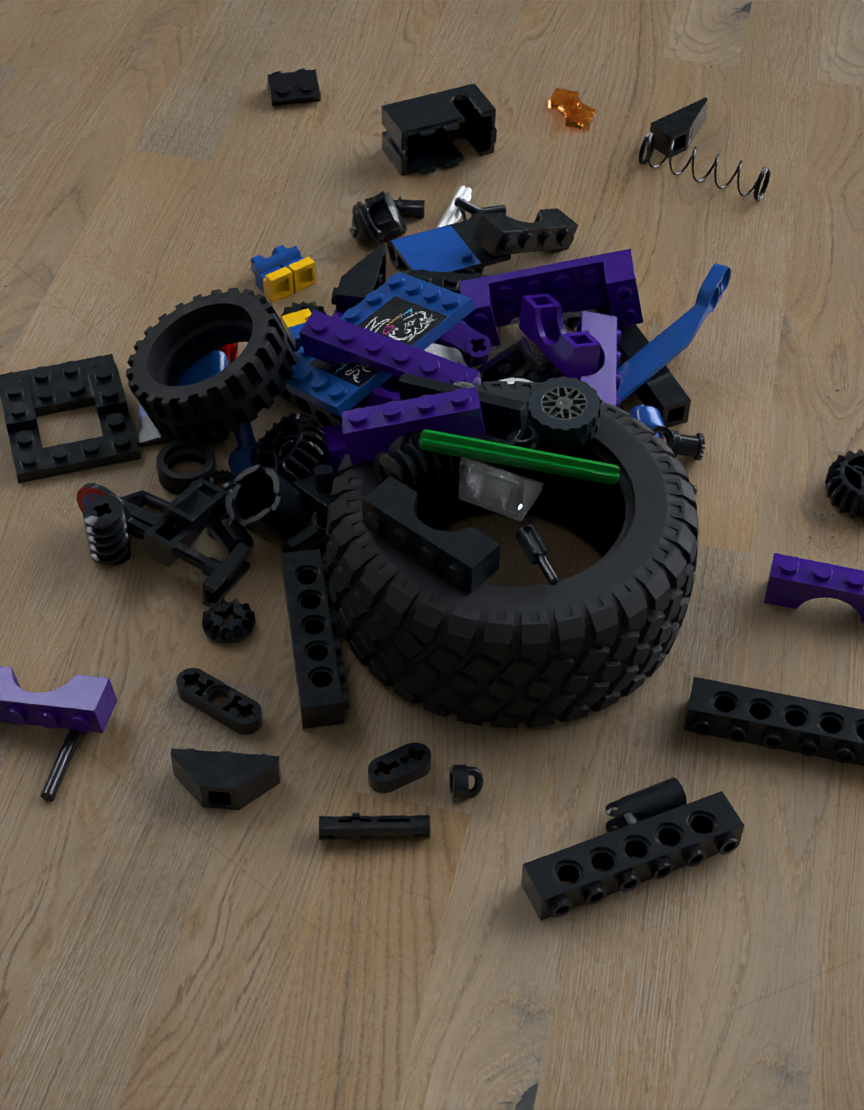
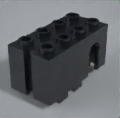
[381,83,497,176]

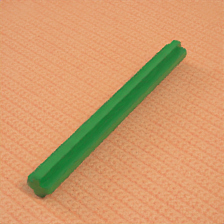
[419,429,620,485]

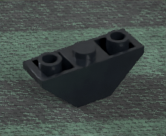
[170,748,281,810]

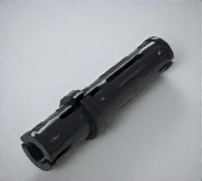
[319,813,430,842]

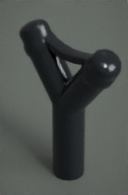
[454,197,507,221]

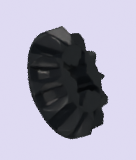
[202,598,255,643]

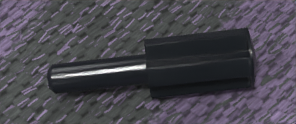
[516,525,559,586]

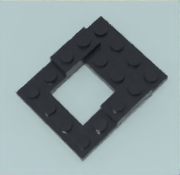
[0,354,141,483]

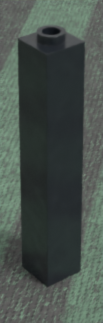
[587,306,691,427]

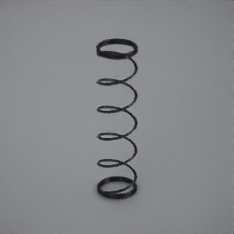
[638,132,770,201]

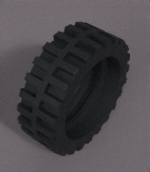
[126,288,297,441]

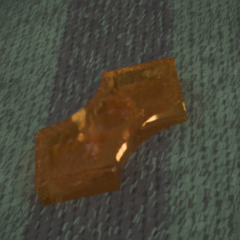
[548,88,596,131]

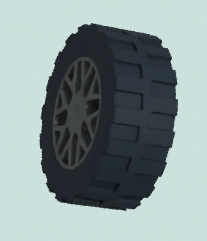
[527,377,601,448]

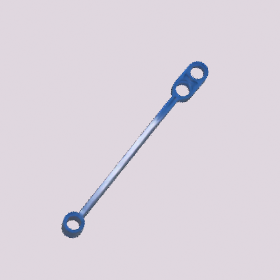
[616,264,731,403]

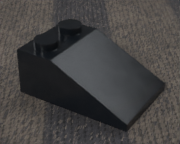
[332,245,386,314]

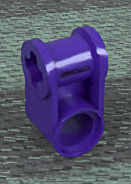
[434,320,491,367]

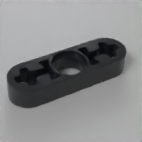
[176,668,263,735]

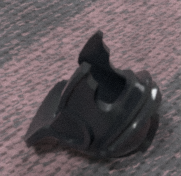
[349,191,407,246]

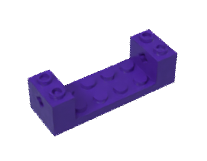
[460,249,643,353]

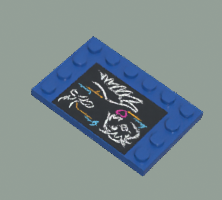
[284,272,476,417]

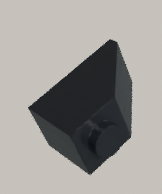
[476,337,540,385]

